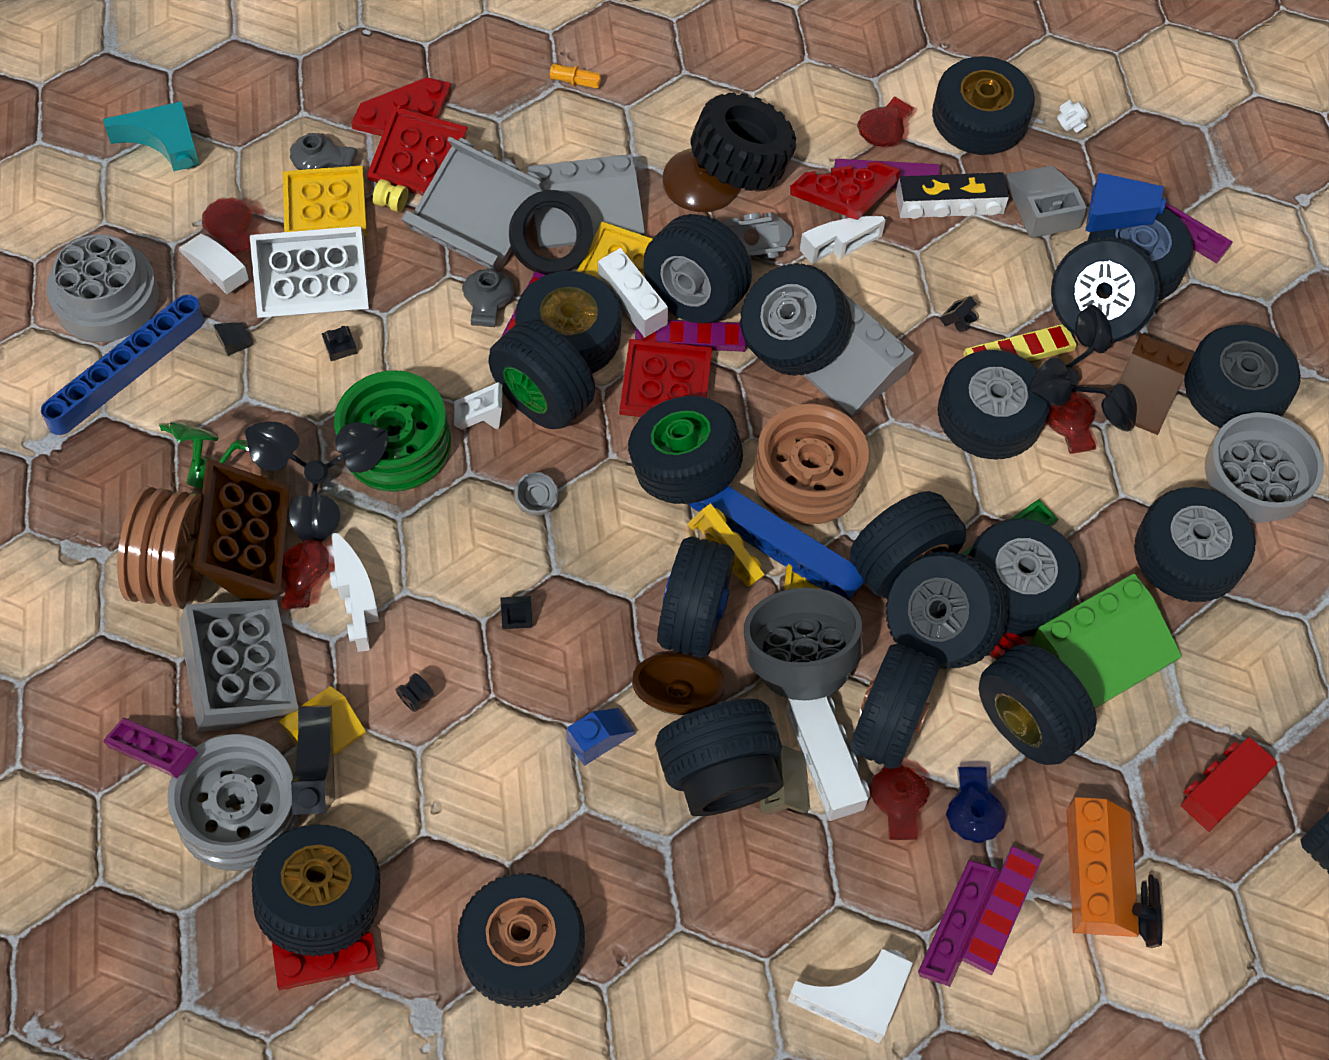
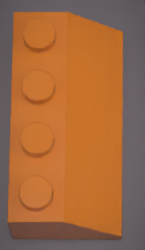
[1066,797,1139,937]

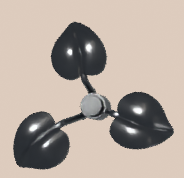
[1027,304,1137,432]
[245,422,388,548]

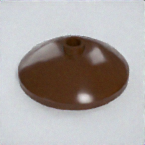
[663,148,740,212]
[632,653,725,715]

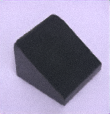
[213,322,253,356]

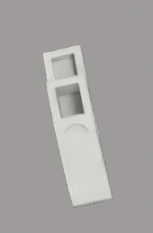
[327,533,379,652]

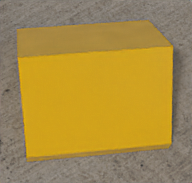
[278,686,366,755]

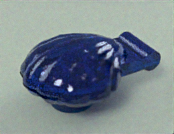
[946,766,1006,843]

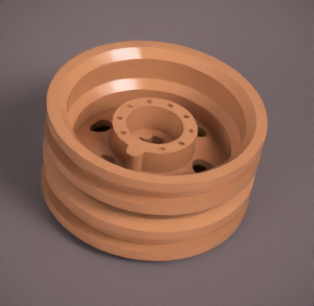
[753,404,869,525]
[117,486,204,609]

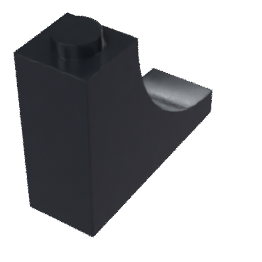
[291,705,335,815]

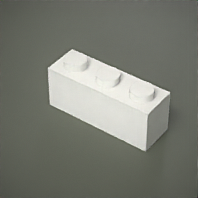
[598,248,668,338]

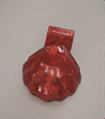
[857,96,914,147]
[202,197,253,254]
[1046,393,1096,454]
[282,539,329,610]
[870,765,930,840]

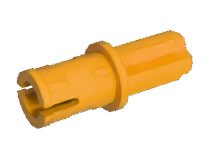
[550,63,601,88]

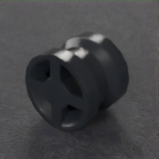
[395,673,434,712]

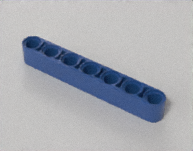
[41,295,204,435]
[689,486,864,601]

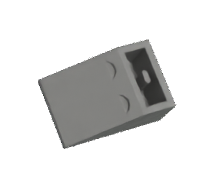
[1004,165,1087,238]

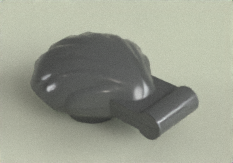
[289,133,358,170]
[462,268,514,327]

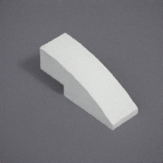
[800,216,886,264]
[179,234,249,295]

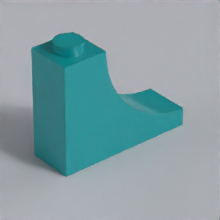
[103,101,200,171]

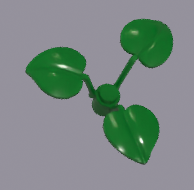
[159,421,249,489]

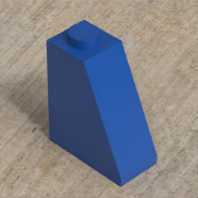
[1085,173,1166,232]

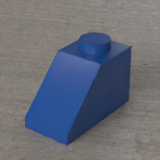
[566,708,636,766]

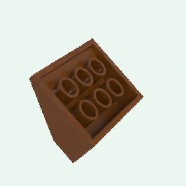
[193,459,290,601]

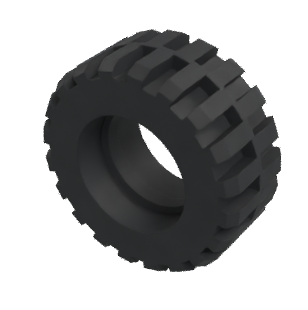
[690,93,796,191]

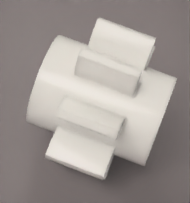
[1057,100,1090,133]

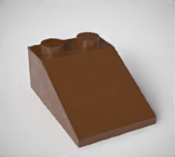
[1118,333,1193,435]

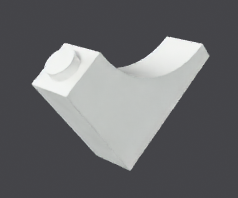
[788,949,913,1044]

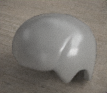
[514,472,559,516]

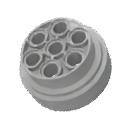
[46,234,159,342]
[1205,412,1324,523]

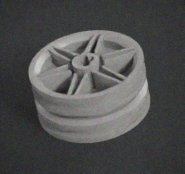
[167,734,300,871]

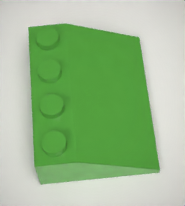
[1031,574,1182,709]

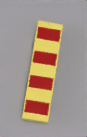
[963,324,1077,362]

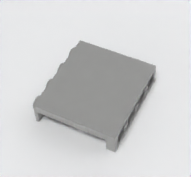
[401,136,546,271]

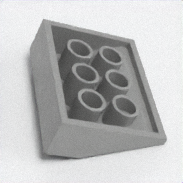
[526,154,645,250]
[803,292,914,418]
[179,600,298,732]

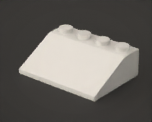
[250,226,369,318]

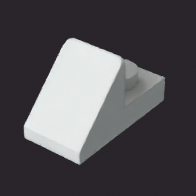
[454,382,502,430]

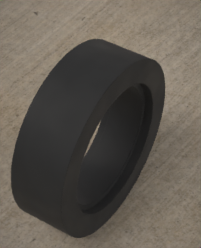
[509,190,593,275]
[682,755,783,816]

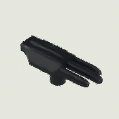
[1132,874,1162,948]

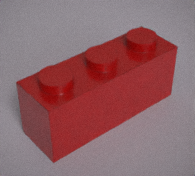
[1180,737,1278,832]

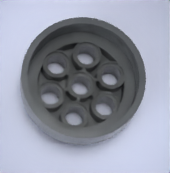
[744,588,863,701]

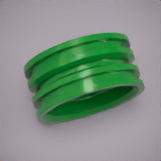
[334,370,451,492]

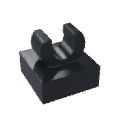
[939,296,977,332]
[321,326,358,361]
[500,596,533,629]

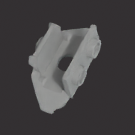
[723,212,793,261]

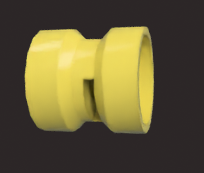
[373,179,409,213]

